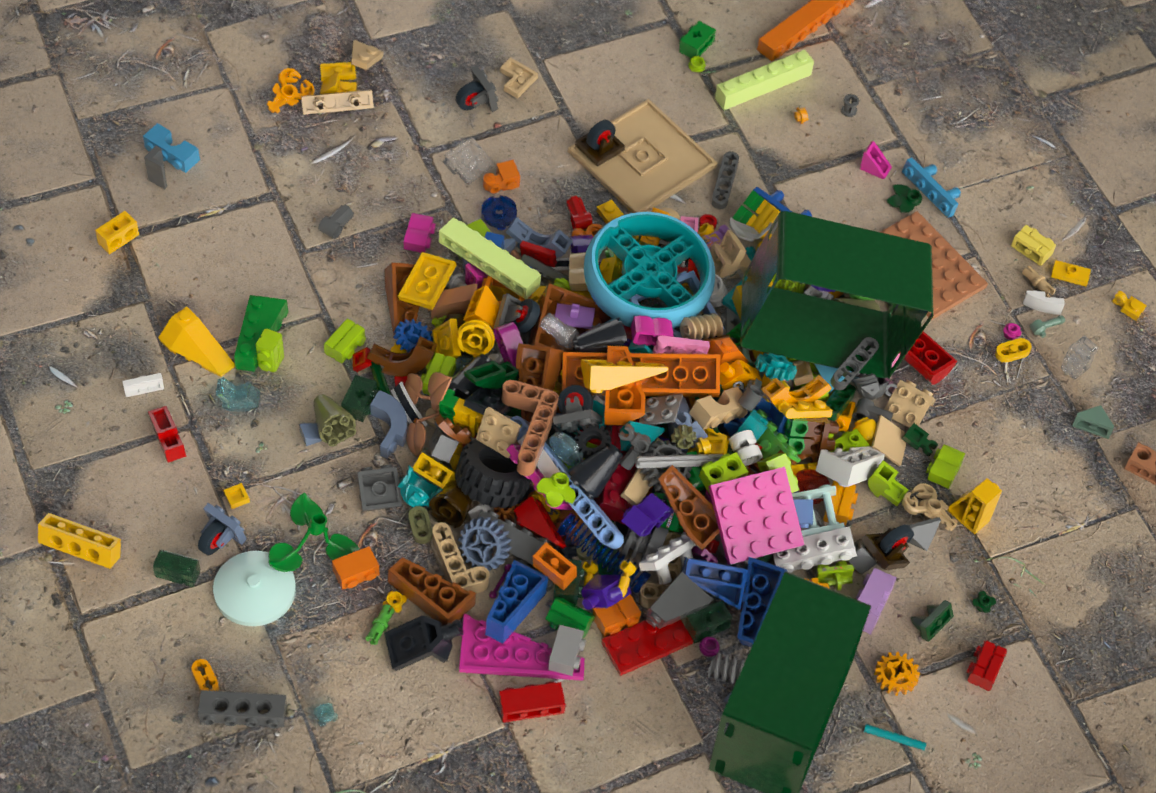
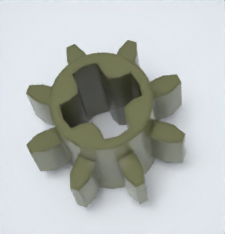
[671,425,697,449]

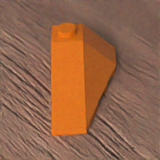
[605,346,645,425]

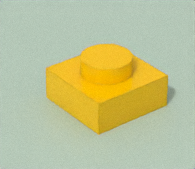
[223,483,250,510]

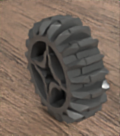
[640,440,692,494]

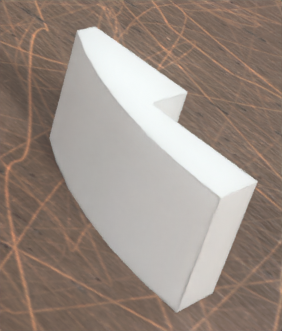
[1023,290,1065,315]

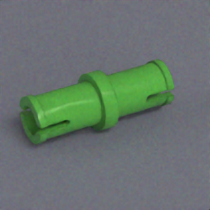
[365,604,395,645]

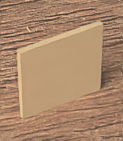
[872,415,906,466]

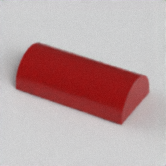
[899,331,957,385]

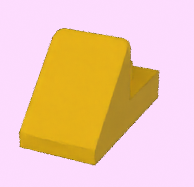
[320,72,357,94]

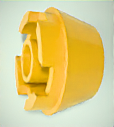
[457,319,495,357]

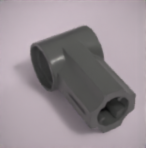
[318,205,354,239]
[739,378,764,411]
[852,398,893,423]

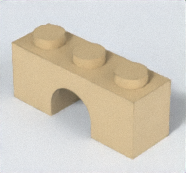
[689,387,748,430]

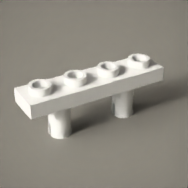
[639,532,695,584]

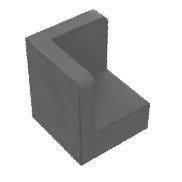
[848,539,877,575]

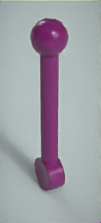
[489,564,511,599]

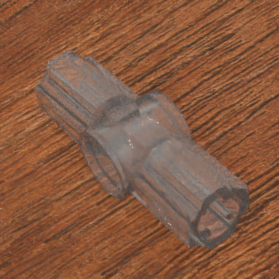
[539,313,580,352]

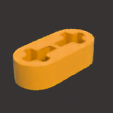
[191,659,219,692]

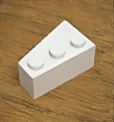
[816,447,885,487]

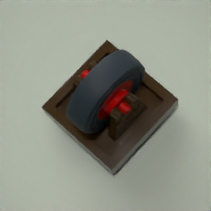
[575,120,625,167]
[861,524,914,570]

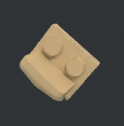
[710,230,752,279]

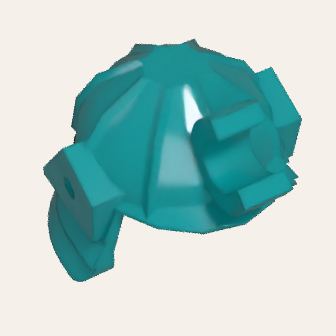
[398,465,444,507]

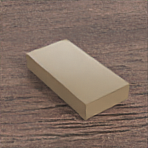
[792,360,814,386]

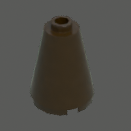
[429,482,473,528]

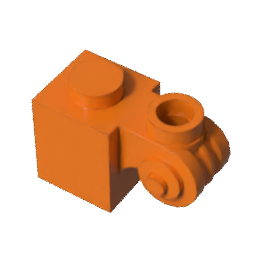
[483,160,520,194]

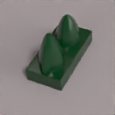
[911,600,954,642]

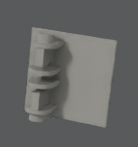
[639,394,683,427]

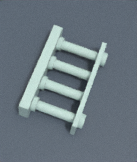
[792,485,845,537]

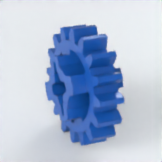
[393,319,433,352]

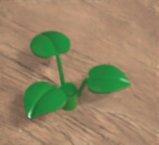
[268,493,360,572]

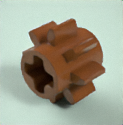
[494,505,517,522]

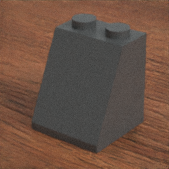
[644,572,713,629]

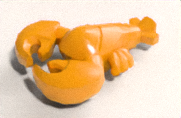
[267,68,315,113]

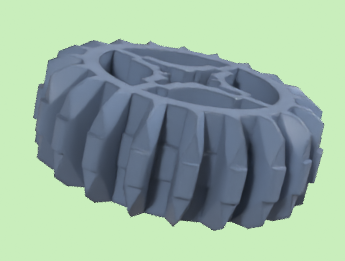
[458,516,512,571]

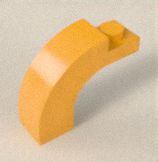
[761,375,832,407]

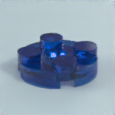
[481,196,517,230]

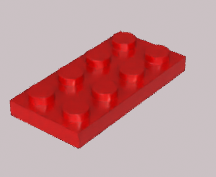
[601,620,693,676]

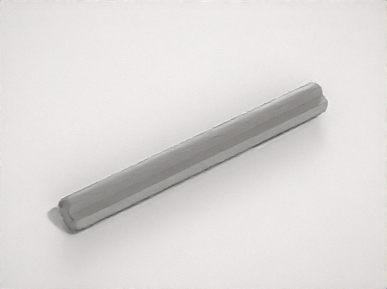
[635,454,723,468]

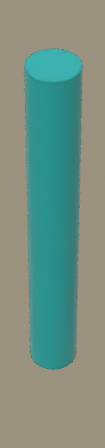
[864,724,927,751]

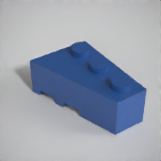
[682,557,748,610]

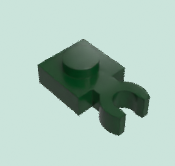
[902,423,938,456]

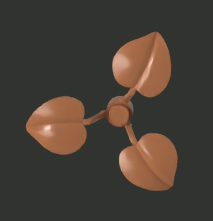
[405,372,452,457]

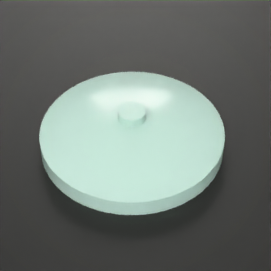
[213,551,296,626]

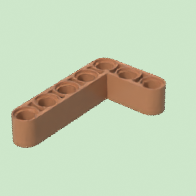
[502,380,559,476]

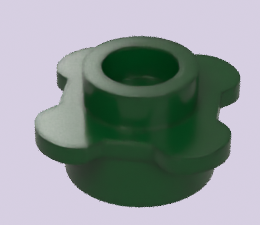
[972,591,996,613]

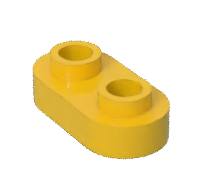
[995,338,1032,363]

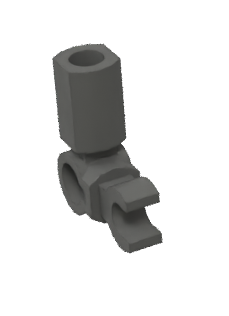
[619,424,651,470]

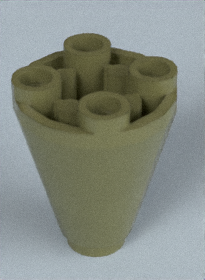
[313,394,356,447]

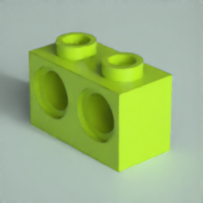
[699,452,748,496]

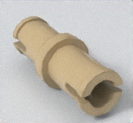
[1022,266,1056,298]

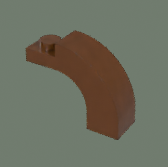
[367,336,437,377]

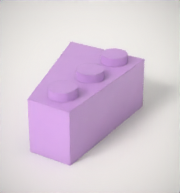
[856,568,897,634]

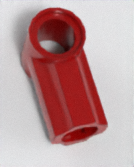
[566,196,593,230]

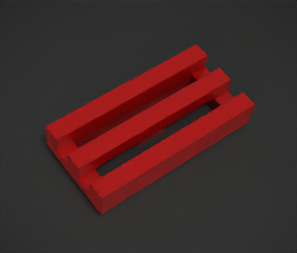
[520,240,557,267]

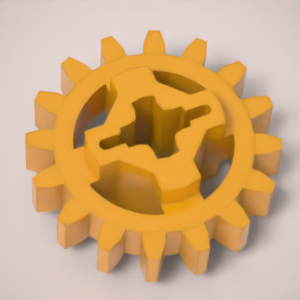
[874,651,920,696]

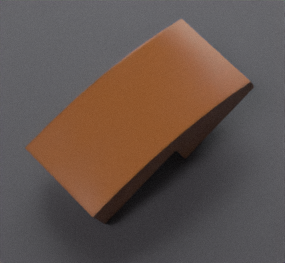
[434,414,473,445]

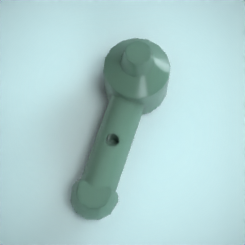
[1030,315,1065,338]

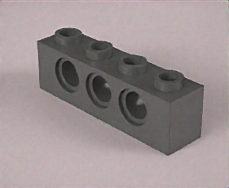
[198,690,287,729]

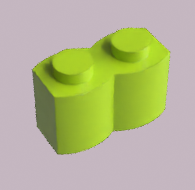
[926,444,966,489]

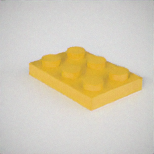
[398,252,457,310]

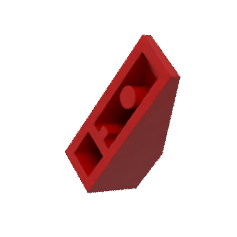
[514,496,566,549]

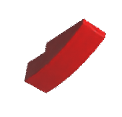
[148,406,186,462]

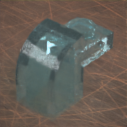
[216,377,260,412]

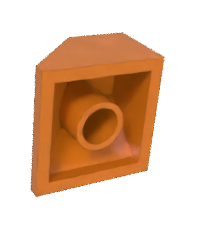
[702,335,748,365]

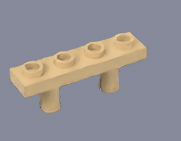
[301,90,374,115]

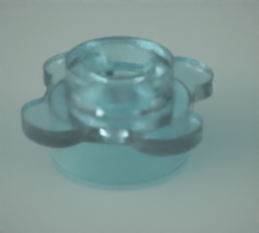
[313,703,338,726]

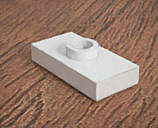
[123,373,164,397]

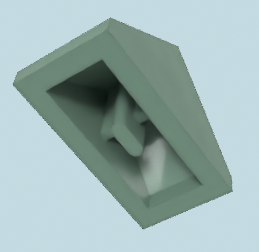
[1072,405,1114,439]

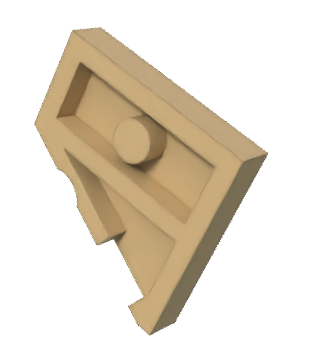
[351,40,383,70]

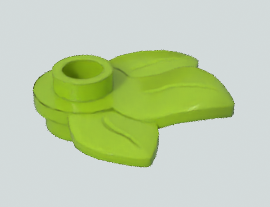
[536,472,576,508]

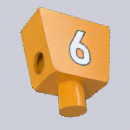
[720,360,763,391]

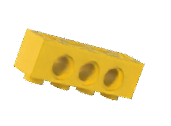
[38,513,121,569]

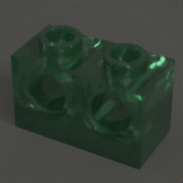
[685,600,732,644]

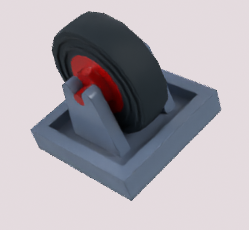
[198,503,247,555]

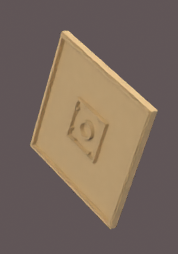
[568,99,718,213]

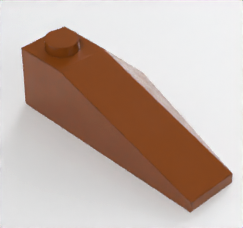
[516,343,564,423]

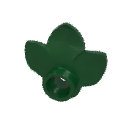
[887,184,922,213]

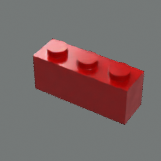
[499,681,566,723]

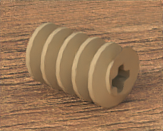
[680,313,723,340]

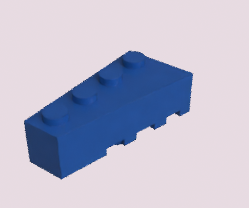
[737,557,788,647]
[485,560,548,644]

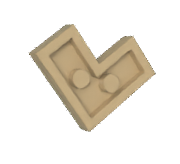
[500,57,538,99]

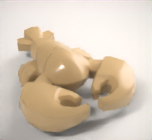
[902,483,958,531]

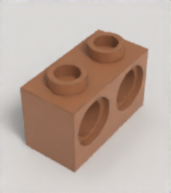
[1125,442,1156,485]

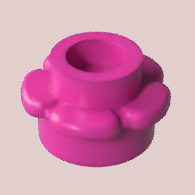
[1003,323,1021,340]

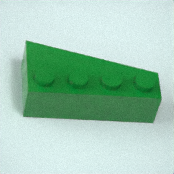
[234,295,289,372]

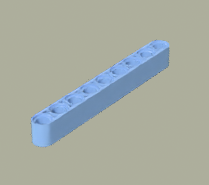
[511,416,624,549]

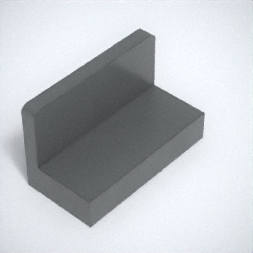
[144,146,167,189]

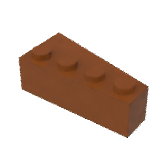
[388,557,476,625]

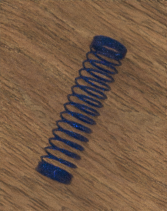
[556,513,651,594]

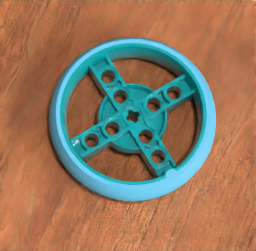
[584,212,715,328]

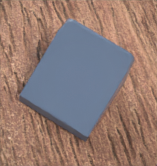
[299,423,323,446]

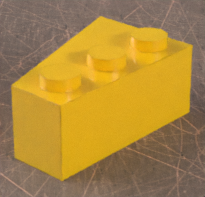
[947,478,1002,535]

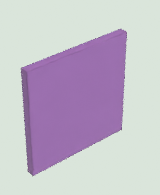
[553,303,595,329]

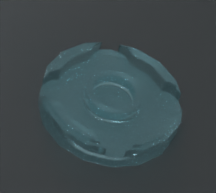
[549,432,584,467]

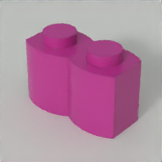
[404,213,436,253]
[631,316,674,346]

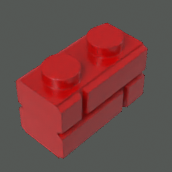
[966,640,1007,691]

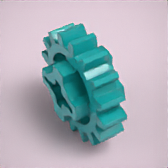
[755,353,797,381]

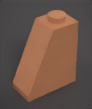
[428,284,477,319]

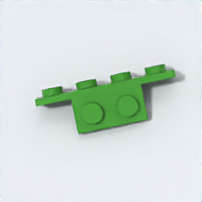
[750,409,801,463]

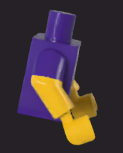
[581,561,636,610]

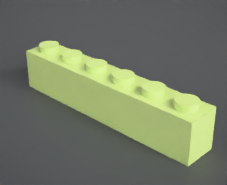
[715,50,814,110]
[439,217,541,299]

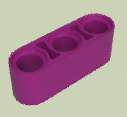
[494,322,523,367]

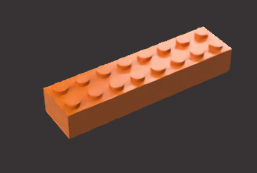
[562,352,720,397]

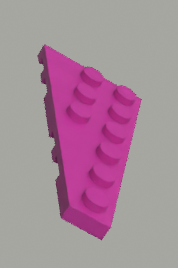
[459,614,585,681]

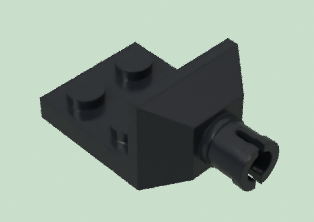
[384,615,464,671]

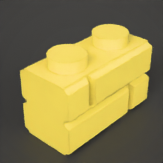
[1011,225,1056,266]

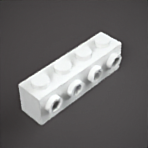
[773,526,857,573]

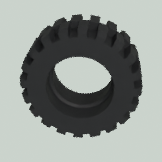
[455,439,532,508]

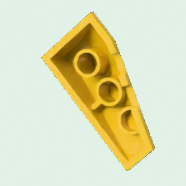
[158,307,235,377]
[581,359,668,393]

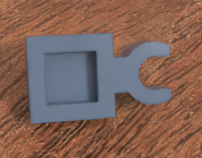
[675,412,708,448]

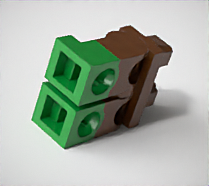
[784,417,839,455]

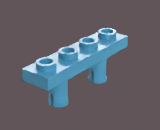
[902,158,961,218]

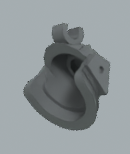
[852,373,897,400]

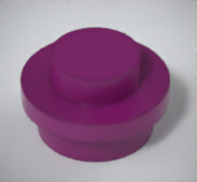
[699,637,720,657]

